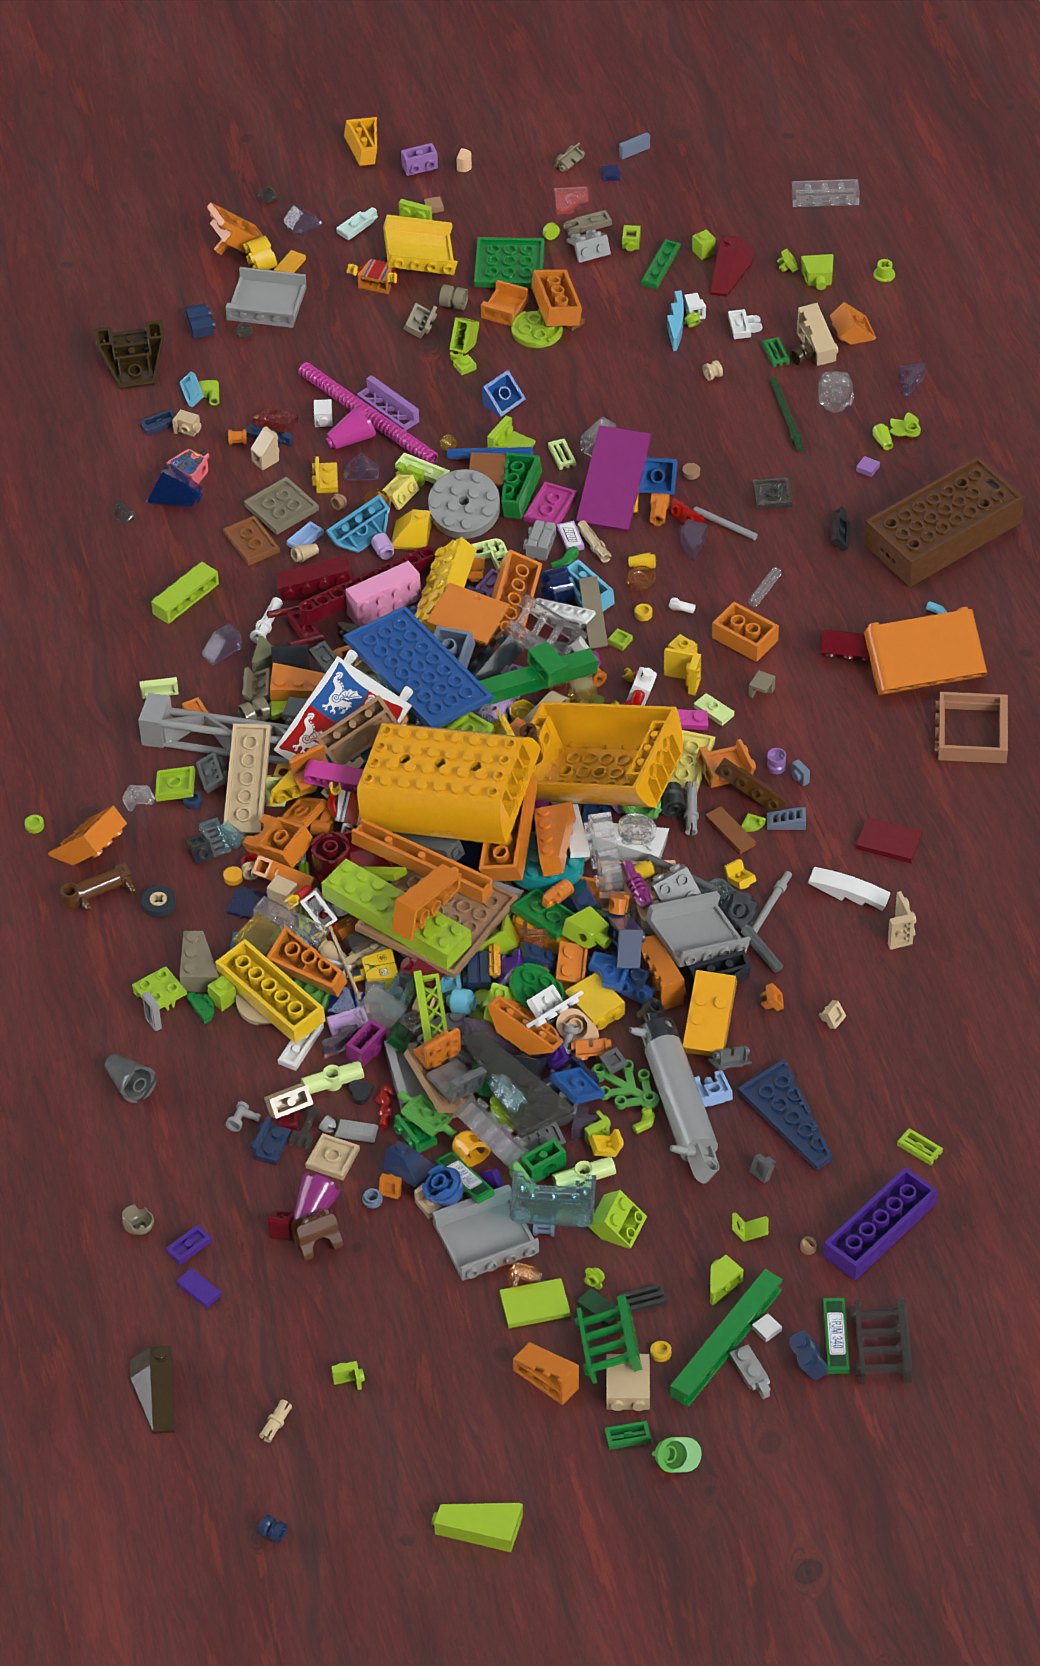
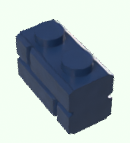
[463,951,491,994]

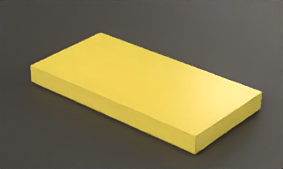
[669,730,715,794]

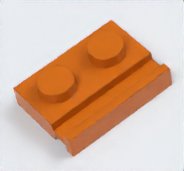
[555,941,588,984]

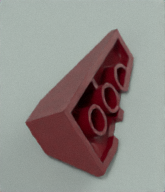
[710,235,754,297]

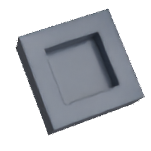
[791,759,810,786]

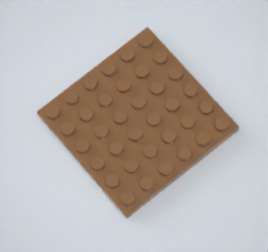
[355,868,518,979]

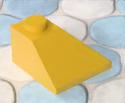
[391,509,431,550]

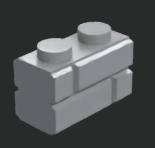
[523,520,556,561]

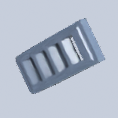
[767,807,806,830]

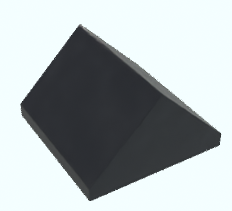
[271,644,310,670]

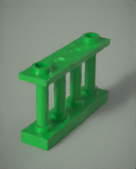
[575,1294,643,1384]

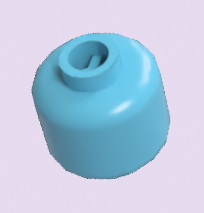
[446,988,477,1015]

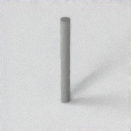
[694,506,758,540]

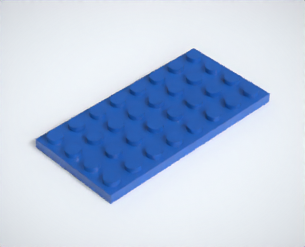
[344,606,493,728]

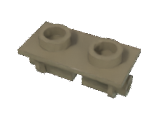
[553,143,585,172]

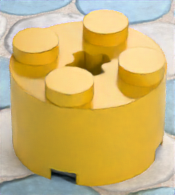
[243,235,277,270]

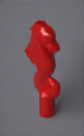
[375,1084,396,1129]

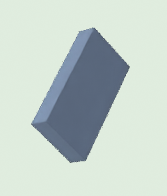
[619,132,650,160]

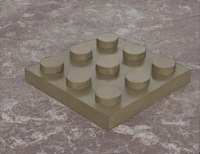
[244,477,319,535]

